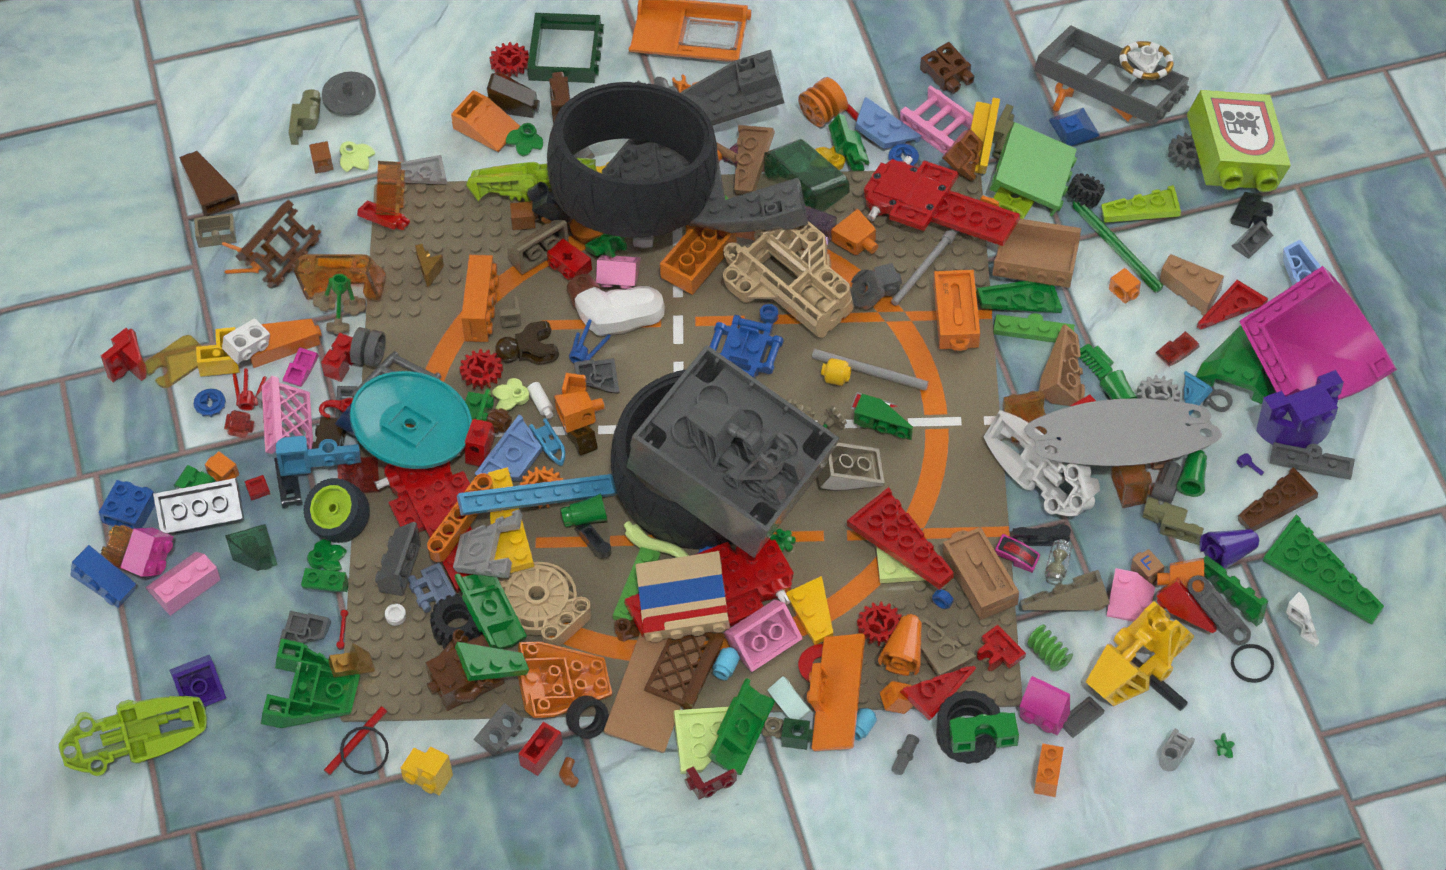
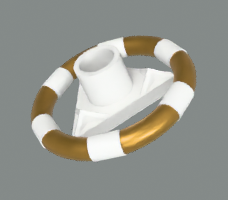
[1119,41,1174,80]

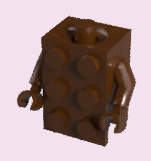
[425,629,505,711]

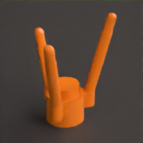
[222,242,266,274]

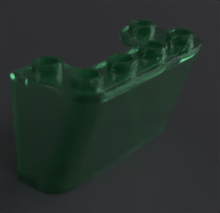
[764,139,850,217]

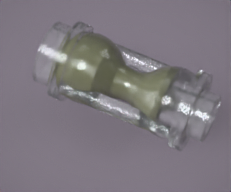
[1045,539,1072,585]

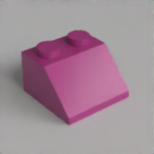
[1020,676,1070,736]

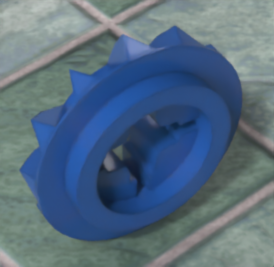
[888,144,919,166]
[193,388,226,417]

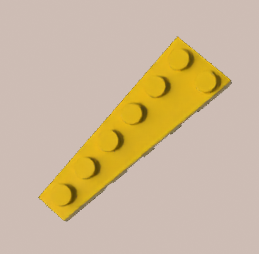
[488,467,535,573]

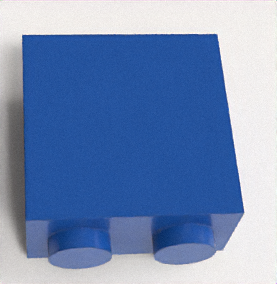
[98,480,155,532]

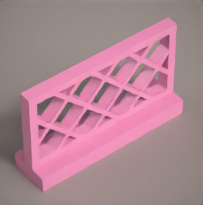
[262,376,313,454]

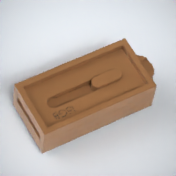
[942,527,1019,620]

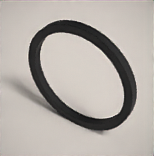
[1231,644,1274,683]

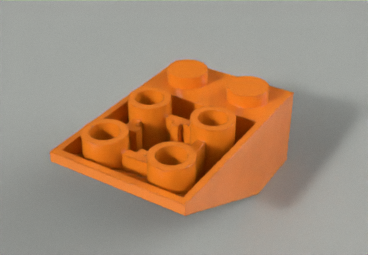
[451,90,520,152]

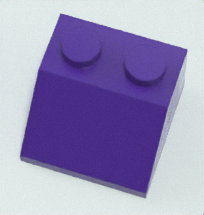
[169,654,226,707]

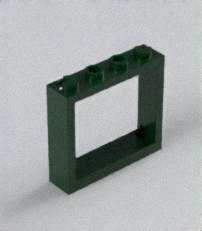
[527,13,604,83]

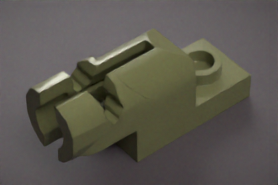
[288,89,321,145]
[992,104,1015,160]
[1143,497,1204,545]

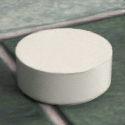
[385,604,406,626]

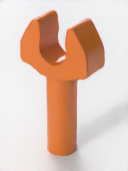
[1053,82,1074,111]

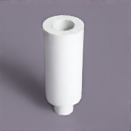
[527,382,554,419]

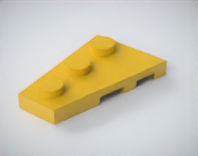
[786,576,833,645]

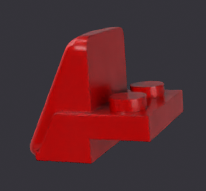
[100,328,147,382]

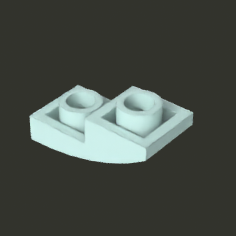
[768,676,812,720]

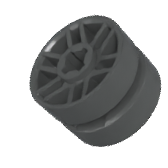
[350,327,386,367]

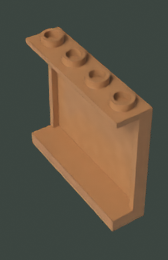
[993,219,1081,288]

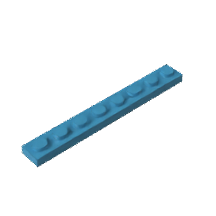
[457,474,617,516]

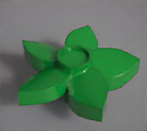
[1214,733,1235,758]

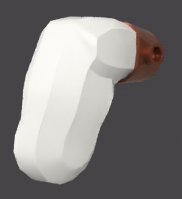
[566,274,665,336]

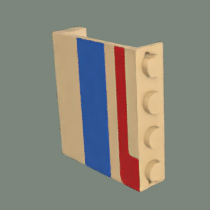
[636,551,730,642]

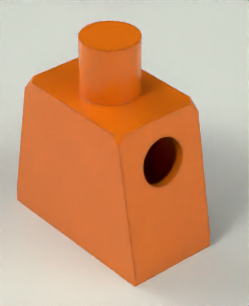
[831,209,879,255]
[554,391,605,433]
[1157,558,1204,597]

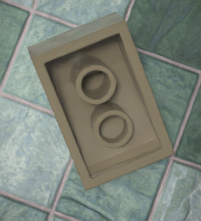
[818,443,885,491]

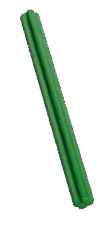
[1072,201,1163,293]

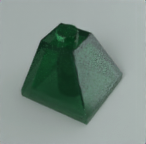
[225,524,277,571]

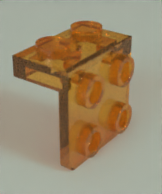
[1002,390,1047,443]

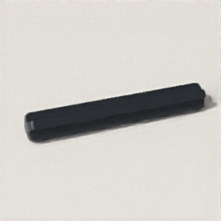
[1131,657,1188,711]

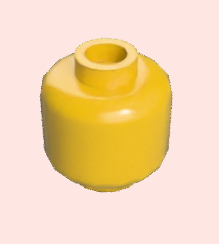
[821,358,851,386]

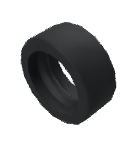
[566,695,609,739]

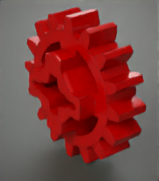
[489,42,529,78]
[459,349,503,389]
[857,601,902,646]

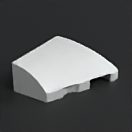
[1286,592,1319,647]

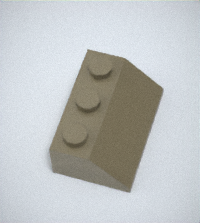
[507,220,569,275]

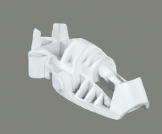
[984,410,1100,516]

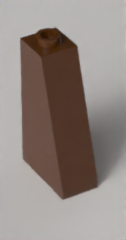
[179,151,240,216]

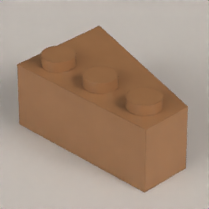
[1160,254,1224,316]

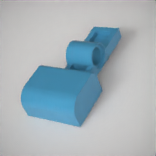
[276,436,361,476]

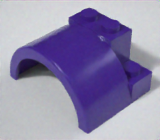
[1256,370,1344,449]

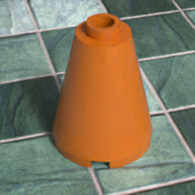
[878,614,922,676]

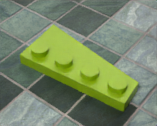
[1101,185,1181,223]

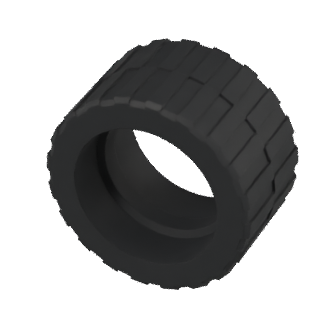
[936,690,1000,764]

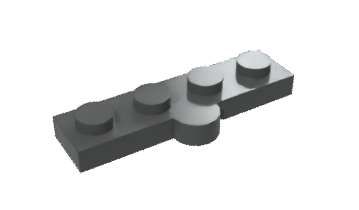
[1269,442,1355,480]

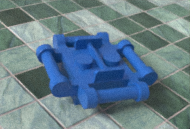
[709,315,784,378]

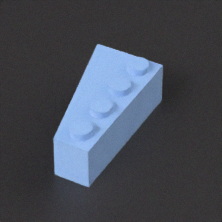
[1283,240,1321,285]

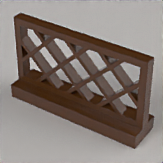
[644,632,725,710]

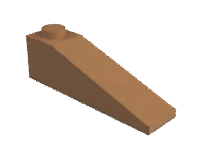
[1039,324,1085,406]

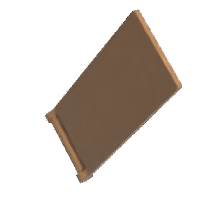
[604,633,706,753]

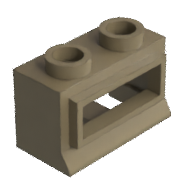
[194,213,237,248]

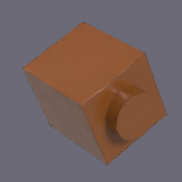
[309,141,334,174]
[510,201,539,230]

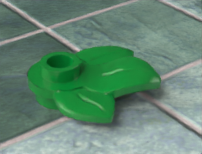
[506,123,543,156]
[307,539,347,571]

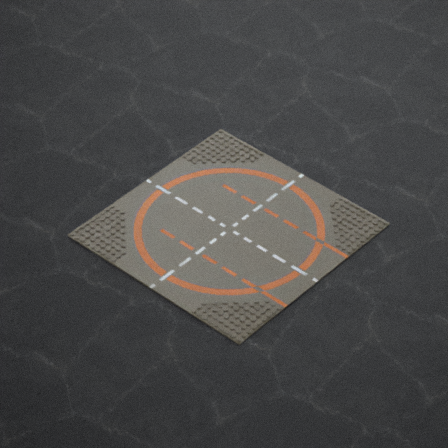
[340,169,1023,722]

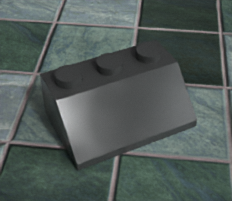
[375,522,421,596]

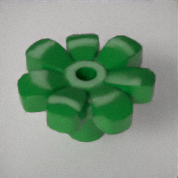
[770,528,796,553]

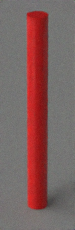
[324,706,387,775]

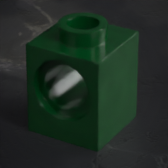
[781,718,813,750]

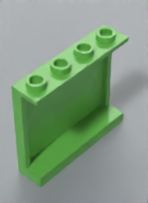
[989,122,1077,217]

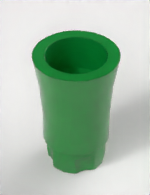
[1099,370,1138,399]
[1177,450,1207,497]
[561,493,608,527]

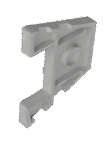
[453,510,523,578]

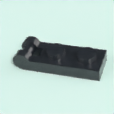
[274,458,303,509]
[1012,525,1071,546]

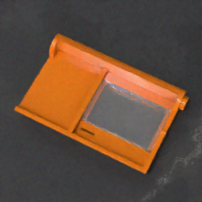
[629,0,752,62]

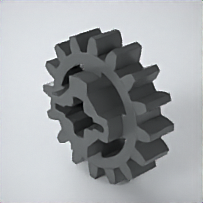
[1168,132,1201,170]

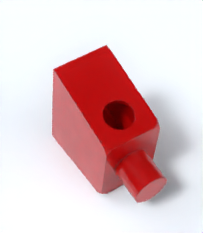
[465,419,495,466]

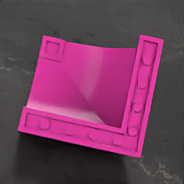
[1239,266,1397,400]

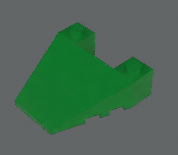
[261,638,360,728]

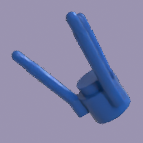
[569,319,611,363]

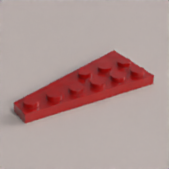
[847,487,954,590]

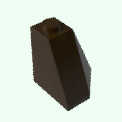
[487,72,540,118]

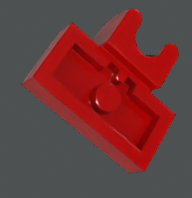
[977,625,1026,672]

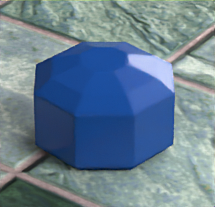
[760,304,778,323]
[932,589,953,609]

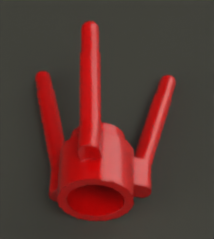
[233,368,267,411]

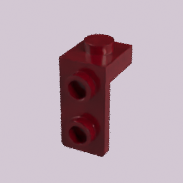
[685,766,737,800]

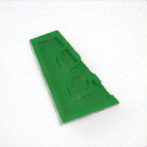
[455,642,529,681]

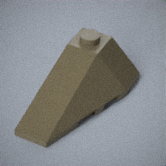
[1020,569,1110,611]

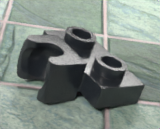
[1231,192,1273,228]

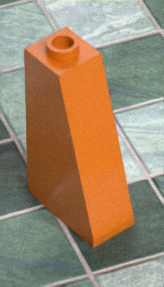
[250,319,322,368]

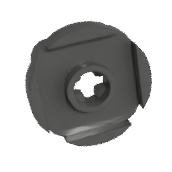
[850,269,885,310]

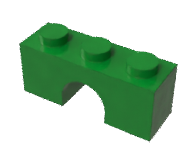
[949,712,1019,753]

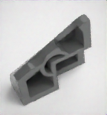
[278,611,331,648]

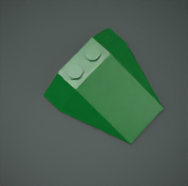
[1196,325,1276,404]

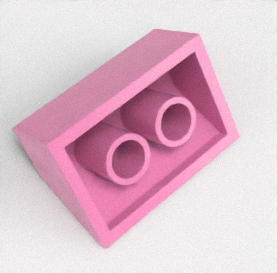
[146,552,221,616]
[723,600,803,672]

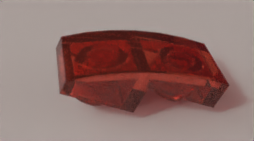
[1155,331,1200,367]

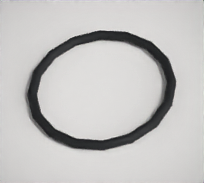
[340,726,389,775]

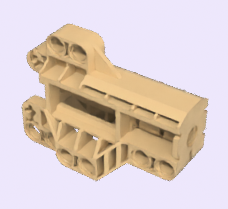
[723,221,854,338]

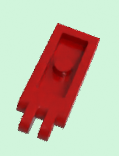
[357,200,410,230]

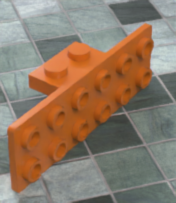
[807,634,865,751]

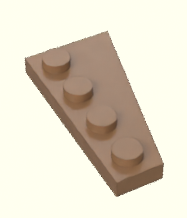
[734,125,775,194]

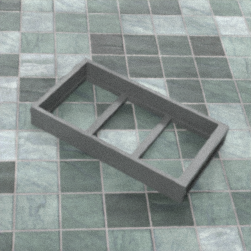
[1034,25,1189,125]

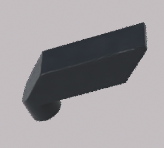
[574,523,612,558]

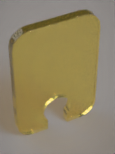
[145,335,201,388]

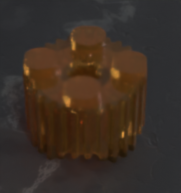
[101,525,133,572]

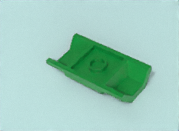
[454,574,527,649]
[709,678,775,775]

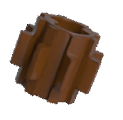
[486,408,512,434]

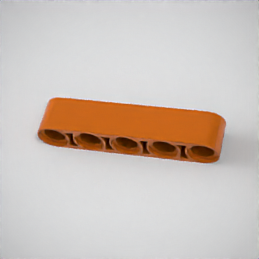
[427,473,494,562]

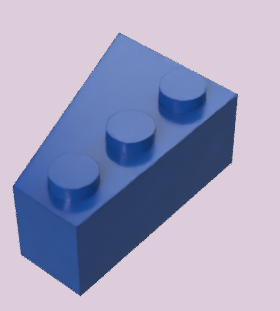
[70,545,136,608]

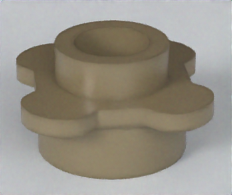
[762,717,784,739]

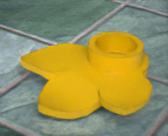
[810,146,845,171]

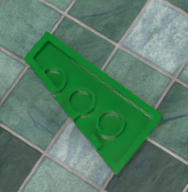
[976,281,1063,313]
[1204,555,1268,627]

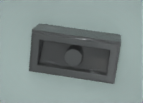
[1231,221,1274,259]

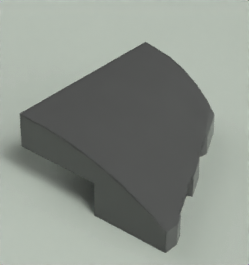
[574,358,620,394]

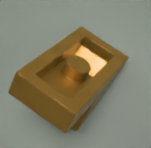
[415,244,444,286]
[328,643,375,677]

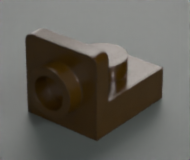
[567,426,598,455]

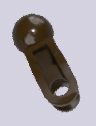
[495,321,559,365]

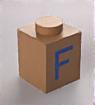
[1131,549,1165,584]

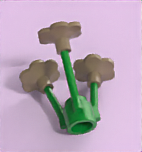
[313,274,366,334]

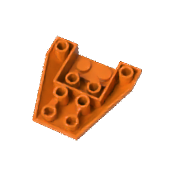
[518,642,612,718]

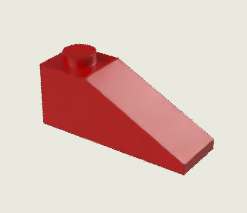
[1157,577,1217,633]

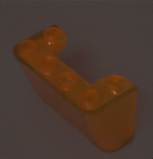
[294,254,386,300]

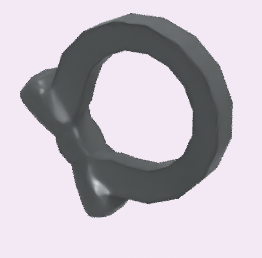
[1203,386,1233,412]

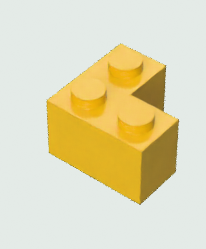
[196,327,240,377]
[400,746,453,796]

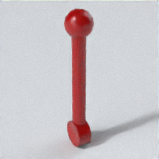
[336,609,348,650]

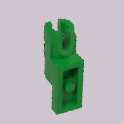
[828,114,870,171]

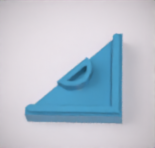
[1184,371,1213,415]

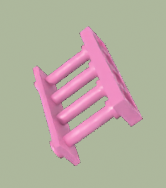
[900,85,973,154]

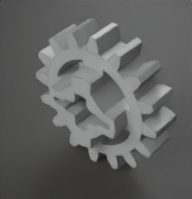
[1136,375,1181,402]

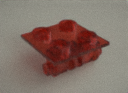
[337,457,379,492]

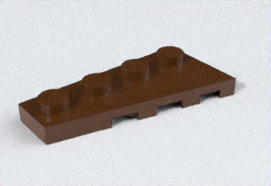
[1238,467,1318,531]

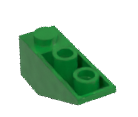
[854,394,913,440]

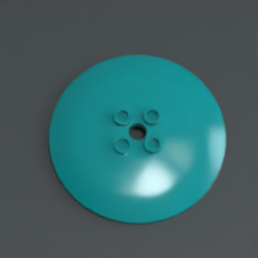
[350,371,472,469]

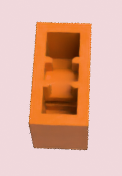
[1034,743,1064,797]

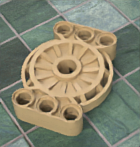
[497,552,592,646]

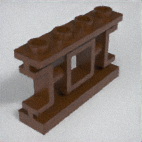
[235,199,322,288]

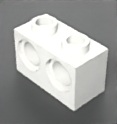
[222,318,270,364]

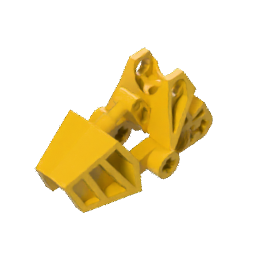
[1086,601,1194,706]

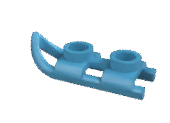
[529,418,565,466]

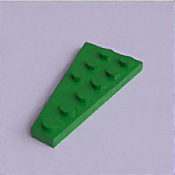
[1263,514,1384,625]

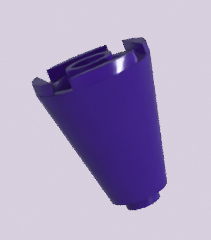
[1199,529,1260,569]

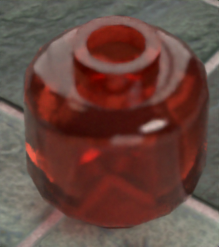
[224,410,254,438]

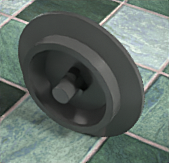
[322,71,376,114]

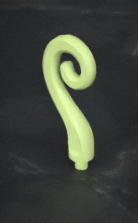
[624,521,689,560]

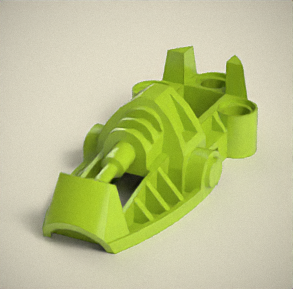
[466,158,597,202]
[58,696,207,776]

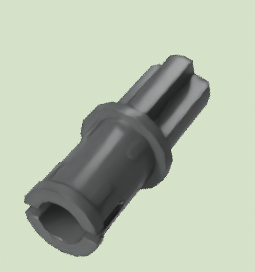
[891,734,920,775]

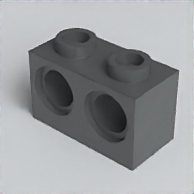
[474,703,524,756]

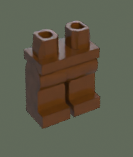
[920,42,975,94]
[549,72,570,124]

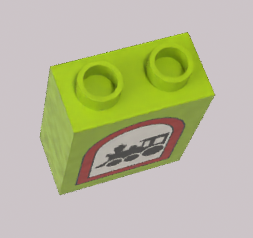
[1187,90,1291,192]

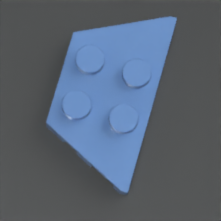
[855,97,922,149]
[475,415,542,481]

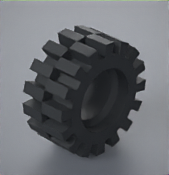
[1067,173,1105,207]

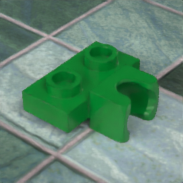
[585,234,627,258]

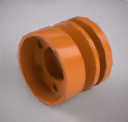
[798,77,848,127]

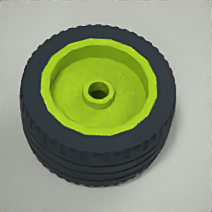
[303,478,370,543]

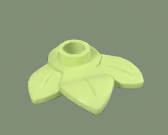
[339,141,375,172]
[492,378,529,411]

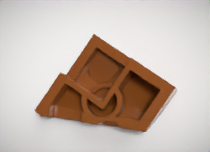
[942,129,983,181]

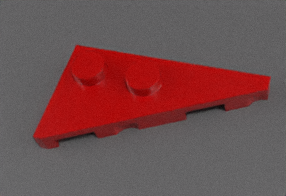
[1197,280,1268,330]
[900,665,976,720]

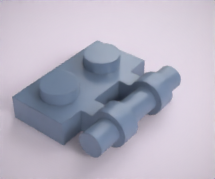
[408,563,456,613]

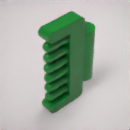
[1079,344,1114,381]

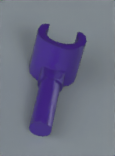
[1236,453,1264,476]

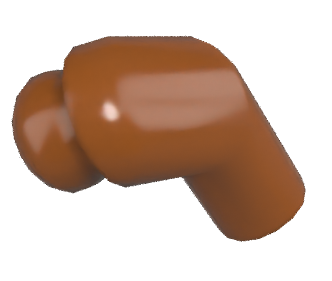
[559,757,579,788]

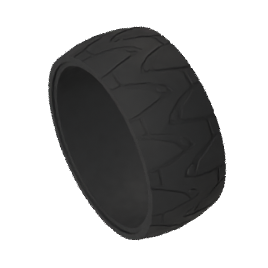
[547,82,718,238]
[611,370,733,549]

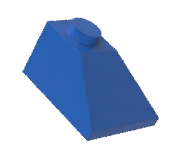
[1049,107,1100,146]

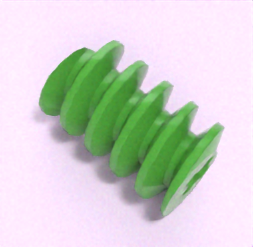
[1027,624,1073,671]

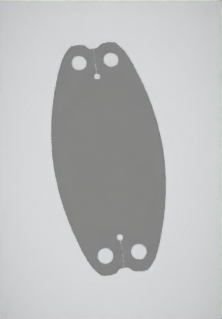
[1024,399,1222,466]

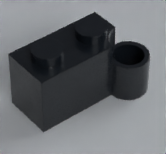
[527,182,573,223]

